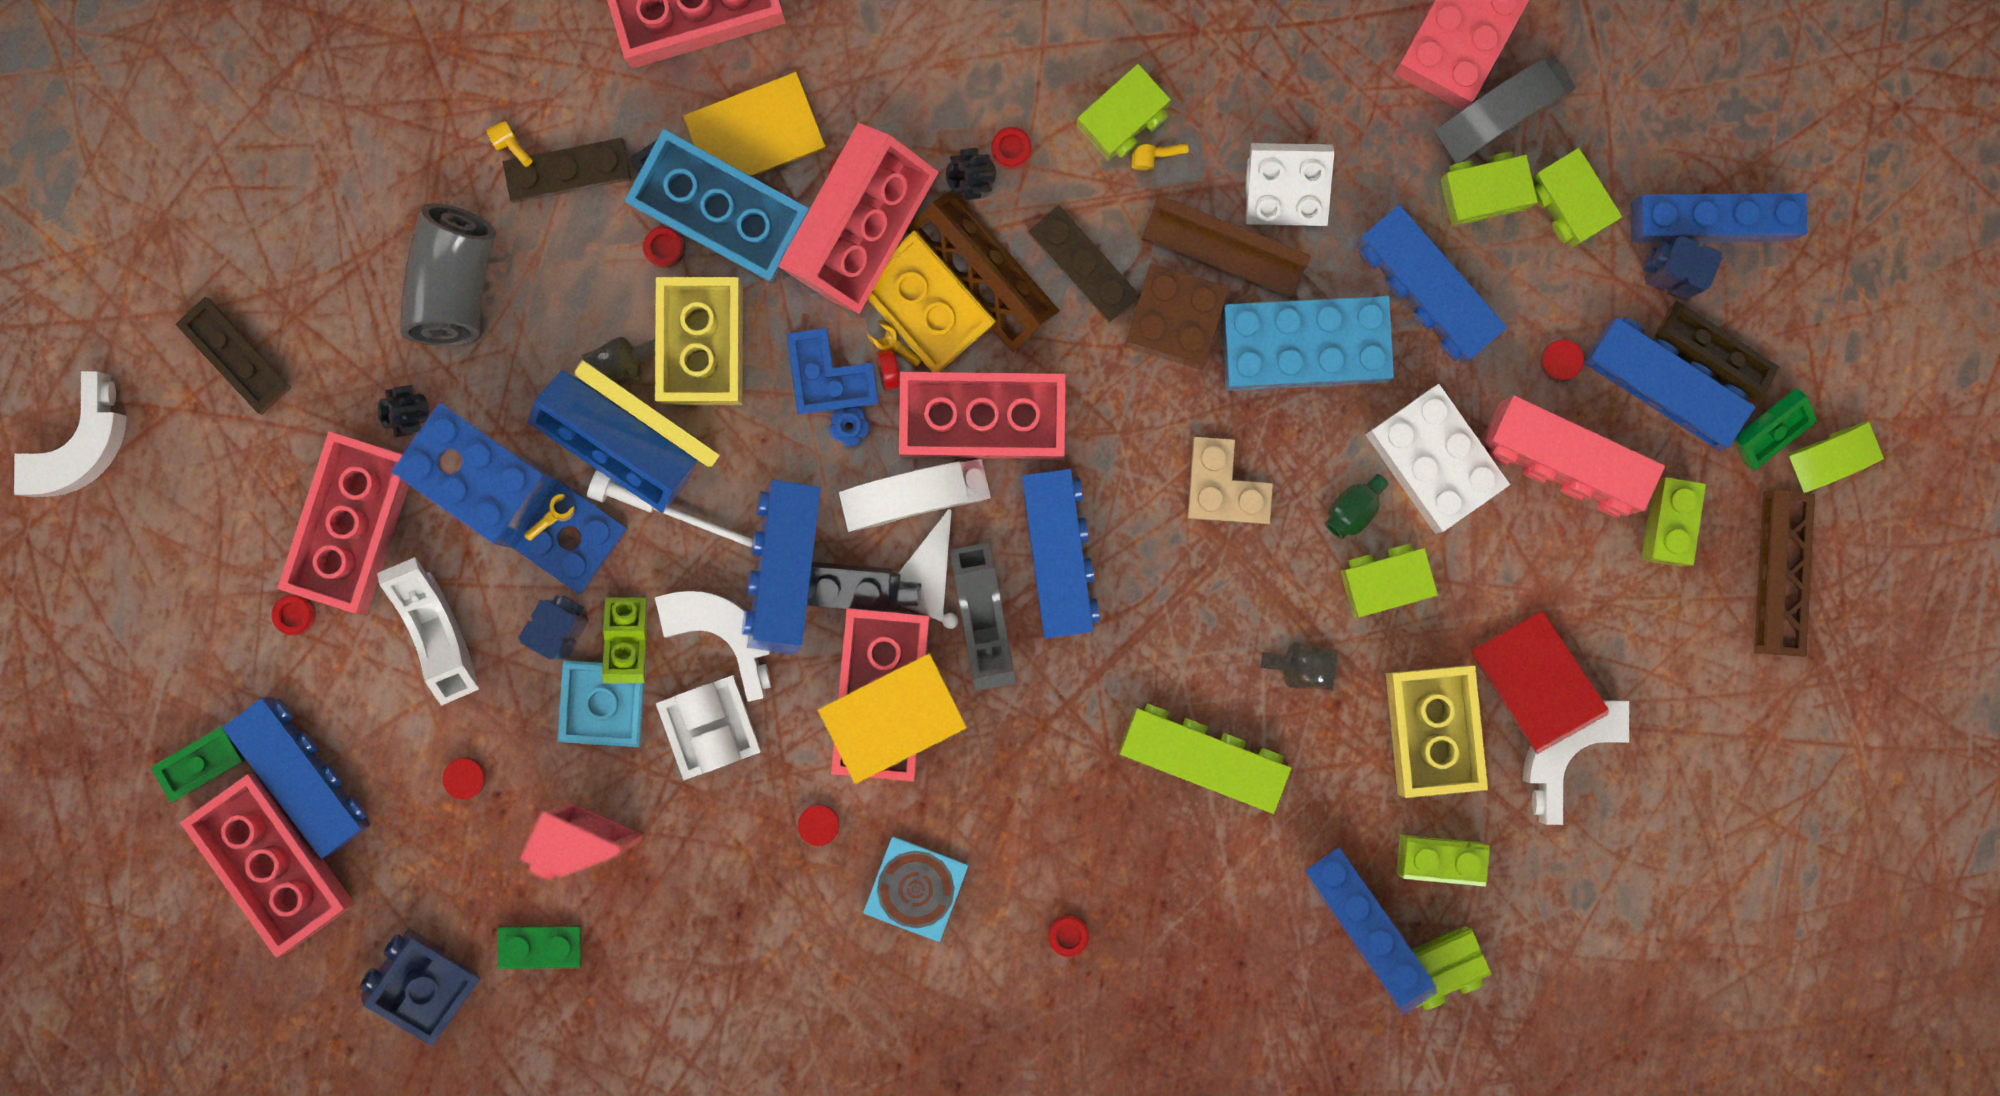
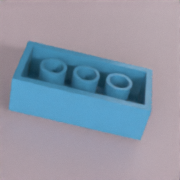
[624,129,809,283]
[1221,296,1394,391]

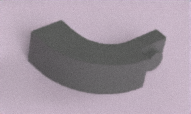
[1435,55,1576,164]
[950,542,1016,691]

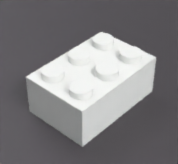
[1365,384,1510,534]

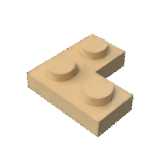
[1187,437,1273,525]

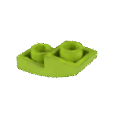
[1789,420,1884,493]
[602,597,647,683]

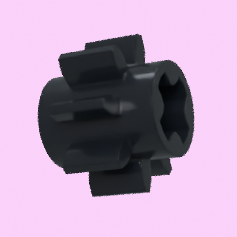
[946,148,996,200]
[377,385,429,437]

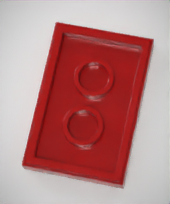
[1472,611,1609,754]

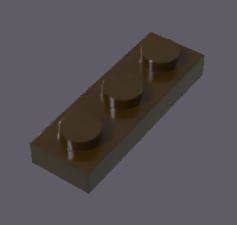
[502,138,632,203]
[1028,204,1140,323]
[175,297,292,415]
[1655,300,1779,403]

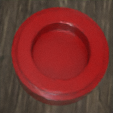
[991,127,1032,170]
[643,226,685,269]
[1541,340,1584,382]
[876,348,900,391]
[271,595,316,635]
[442,758,486,800]
[798,804,839,846]
[1048,914,1089,957]

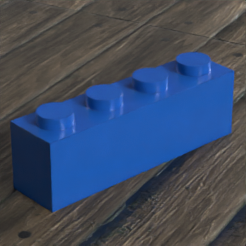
[1631,193,1808,243]
[1357,204,1508,364]
[1584,317,1755,451]
[527,370,698,514]
[1022,469,1100,639]
[742,480,821,655]
[222,697,370,859]
[1305,848,1437,1016]

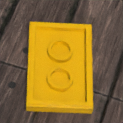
[683,72,826,178]
[868,230,997,372]
[818,653,967,784]

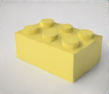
[655,277,743,405]
[1386,665,1488,798]

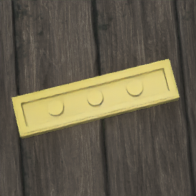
[574,360,720,467]

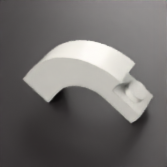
[14,371,127,497]
[839,459,991,532]
[377,557,479,706]
[655,591,773,702]
[1522,700,1629,825]

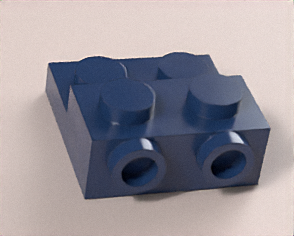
[359,928,480,1046]

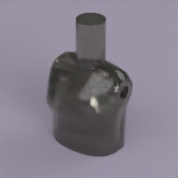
[582,337,655,394]
[1260,642,1338,691]

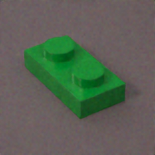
[1734,388,1817,471]
[150,726,246,803]
[498,925,582,969]

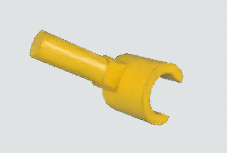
[486,121,532,167]
[1131,143,1188,170]
[867,320,921,367]
[524,494,575,541]

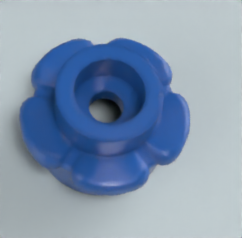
[829,407,869,446]

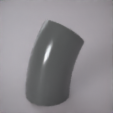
[400,203,497,346]

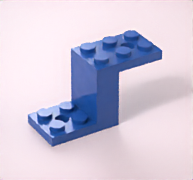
[391,403,628,595]

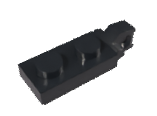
[807,562,921,612]

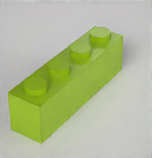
[1118,703,1291,814]

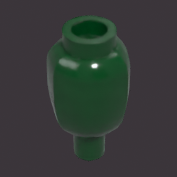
[1325,474,1389,540]

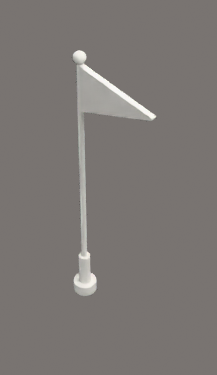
[587,470,959,629]

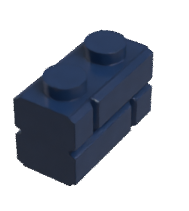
[1642,235,1723,301]
[518,594,589,659]

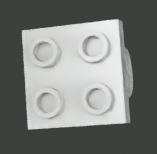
[1245,143,1334,226]
[656,675,762,781]

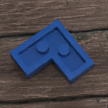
[787,328,879,415]

